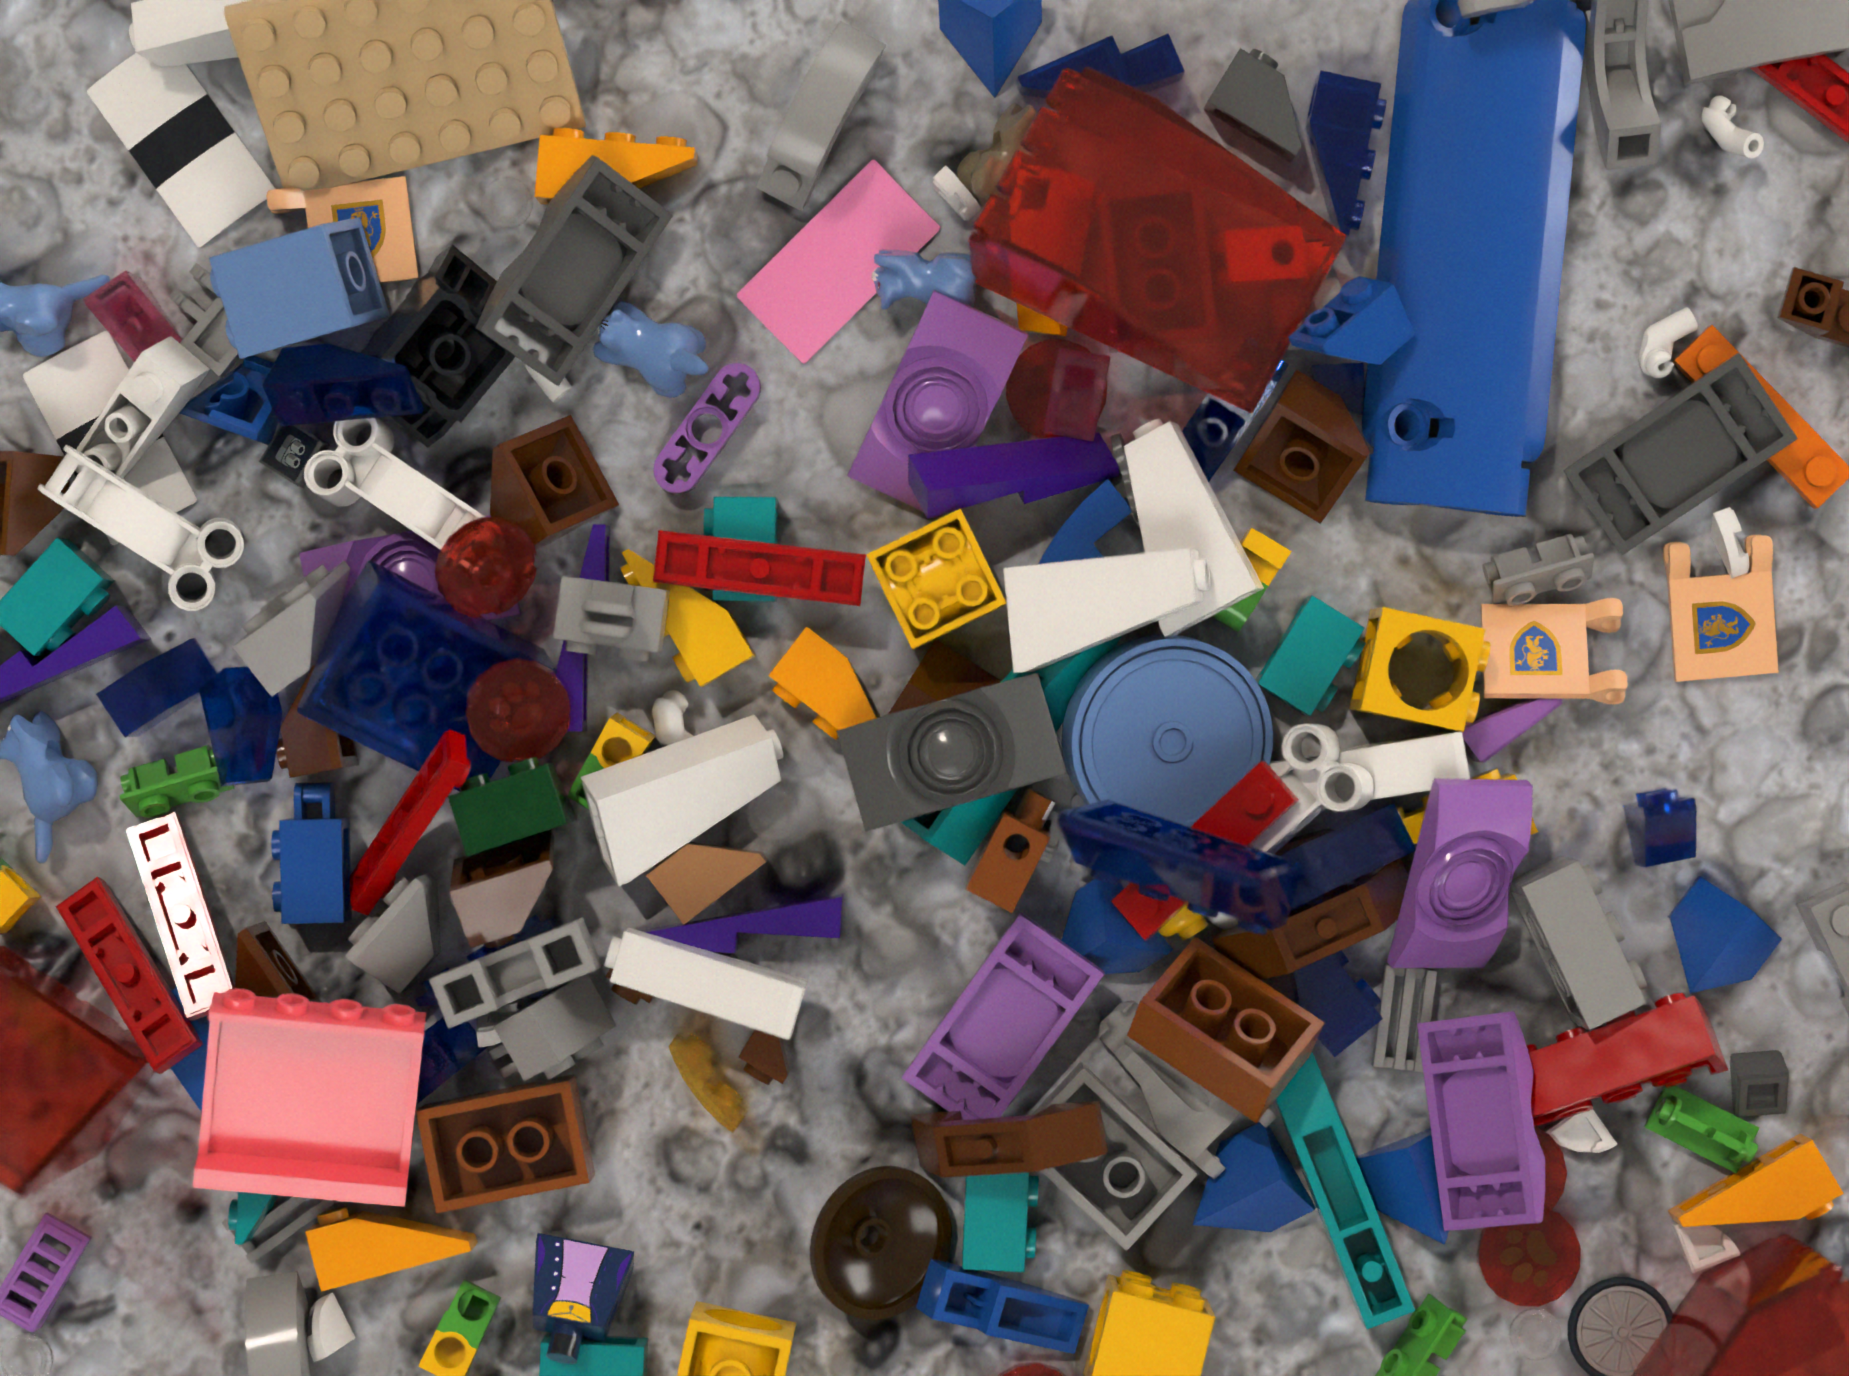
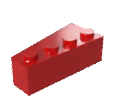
[1526,993,1728,1127]

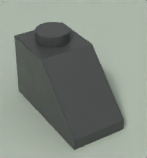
[1204,48,1301,163]

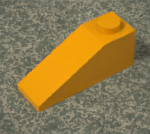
[1667,1134,1844,1227]
[305,1207,478,1292]

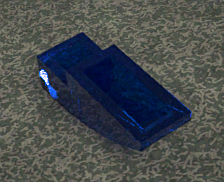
[1016,34,1185,101]

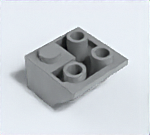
[233,560,351,697]
[345,873,441,994]

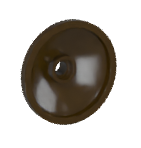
[810,1166,952,1320]

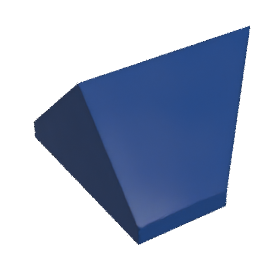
[938,0,1042,98]
[179,355,296,445]
[1061,869,1173,974]
[1668,876,1782,994]
[1192,1122,1316,1233]
[1356,1128,1449,1245]

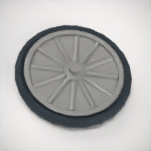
[1567,1277,1675,1376]

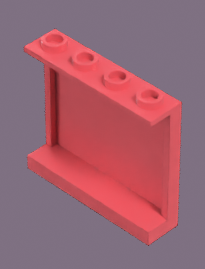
[193,989,426,1207]

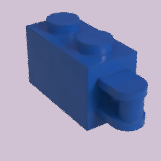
[271,782,352,924]

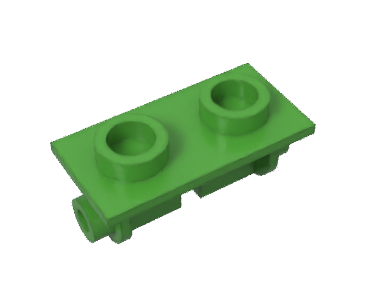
[119,745,235,818]
[1644,1086,1759,1174]
[1375,1293,1468,1376]

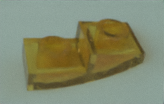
[668,1034,747,1133]

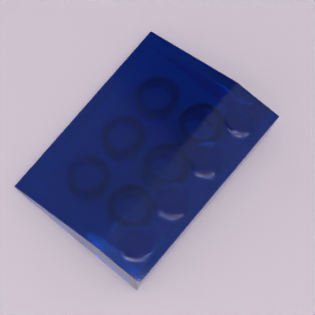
[297,560,558,792]
[1057,799,1303,934]

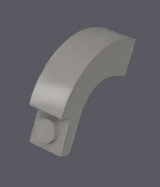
[1585,0,1661,170]
[756,21,886,211]
[245,1271,311,1376]

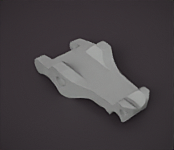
[1098,1000,1277,1179]

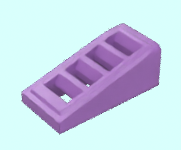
[1462,698,1564,763]
[0,1212,92,1332]

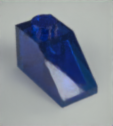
[96,638,223,737]
[199,666,283,786]

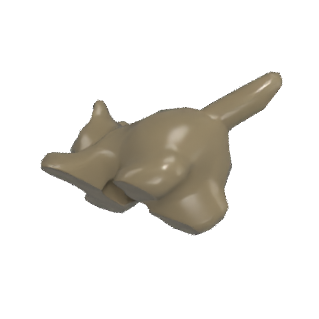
[957,103,1060,256]

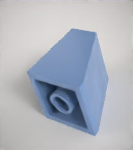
[209,217,390,359]

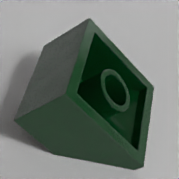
[448,757,577,856]

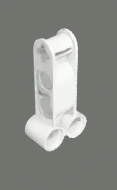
[304,407,504,572]
[37,445,244,611]
[1205,724,1374,904]

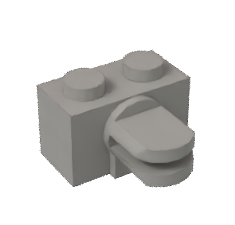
[553,576,670,662]
[488,974,617,1081]

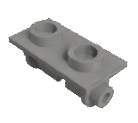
[1482,534,1594,606]

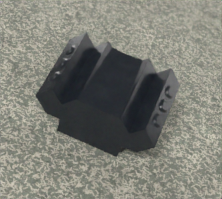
[343,244,515,448]

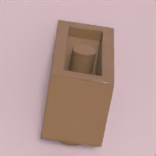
[646,842,768,925]

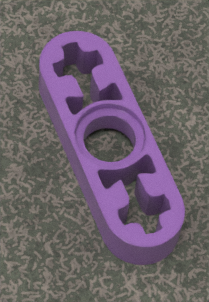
[653,363,761,494]

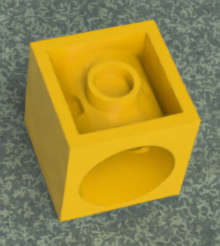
[866,509,1006,650]
[1349,607,1491,732]
[1083,1270,1215,1376]
[677,1301,796,1376]

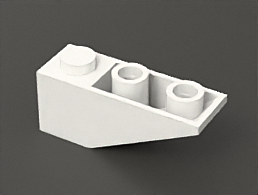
[75,336,210,479]

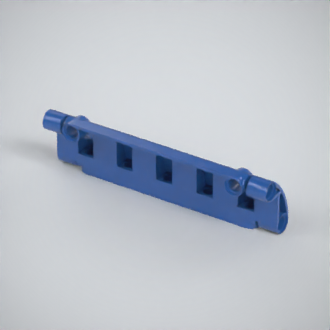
[1362,0,1586,517]

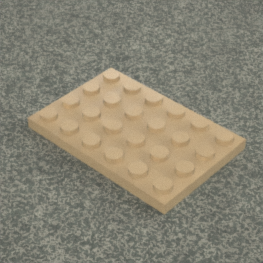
[224,0,586,191]

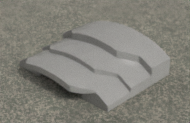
[1669,0,1849,85]

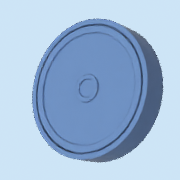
[1062,634,1273,845]

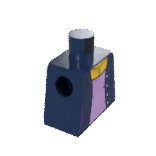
[532,1233,634,1364]

